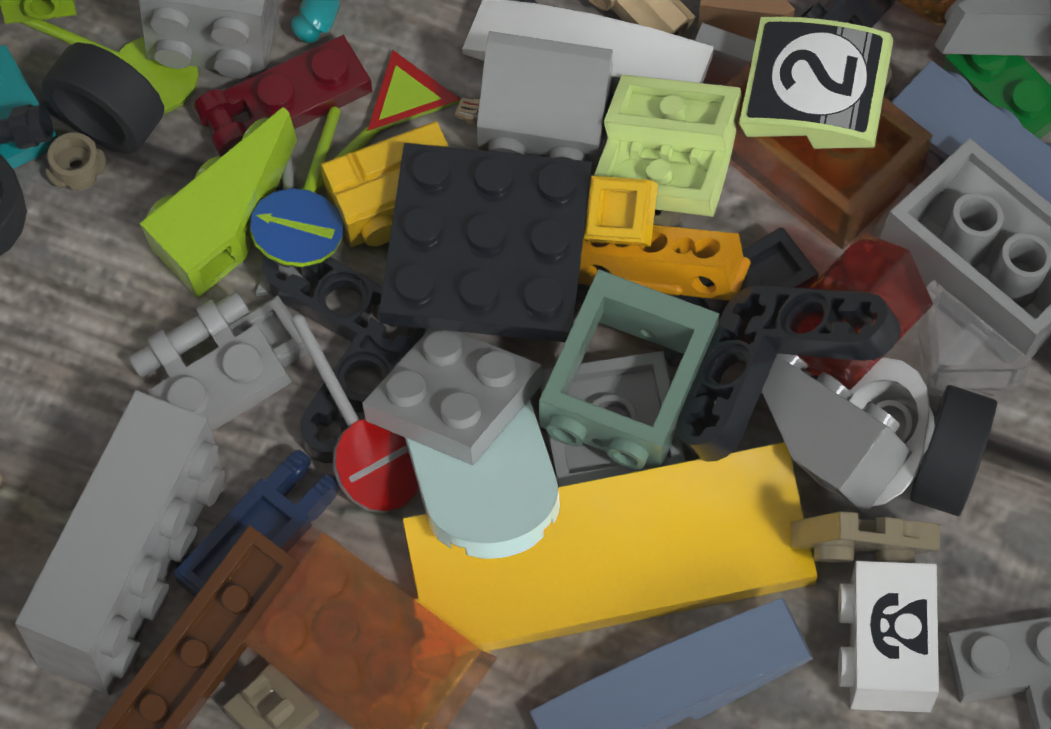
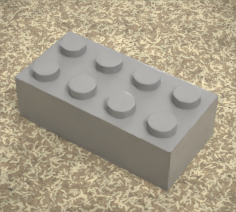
[15,390,225,695]

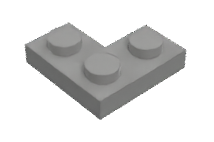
[946,617,1051,729]

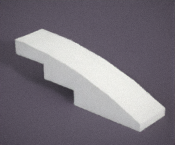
[462,0,714,94]

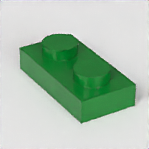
[942,54,1051,139]

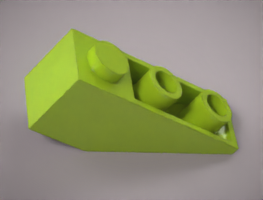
[140,107,298,298]

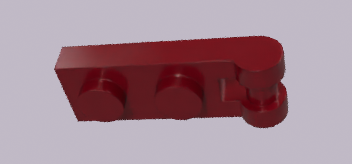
[193,34,373,157]

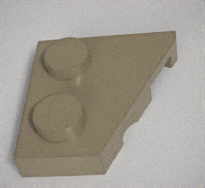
[791,512,940,563]

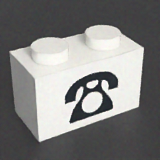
[838,561,939,712]

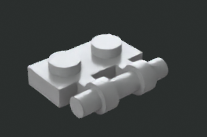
[129,291,293,432]

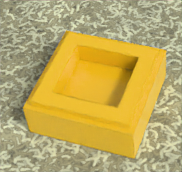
[584,176,658,247]

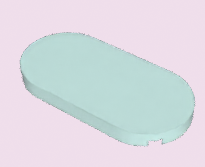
[405,399,560,559]

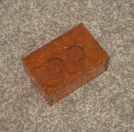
[725,61,933,250]
[243,532,498,729]

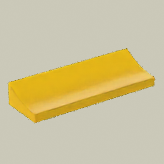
[403,442,818,663]

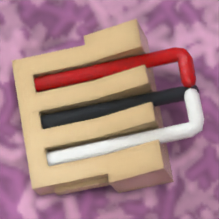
[454,97,480,126]

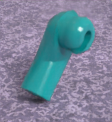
[290,0,340,43]

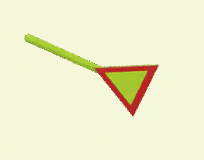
[302,50,461,193]

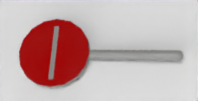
[292,314,418,513]

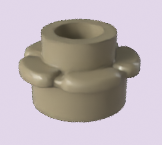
[46,132,106,191]

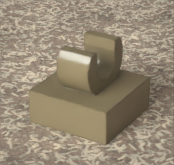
[223,662,320,729]

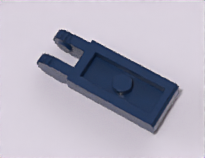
[174,449,340,597]

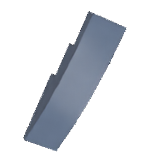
[530,598,814,729]

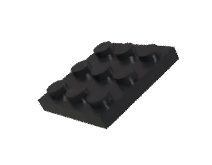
[379,143,592,342]

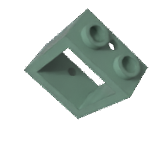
[539,269,719,470]

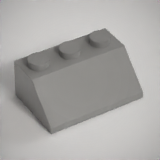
[874,138,1051,371]

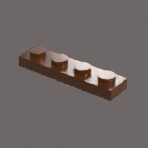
[96,525,307,729]

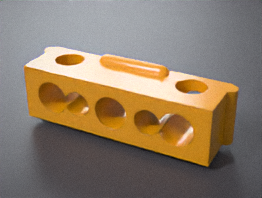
[579,223,751,301]

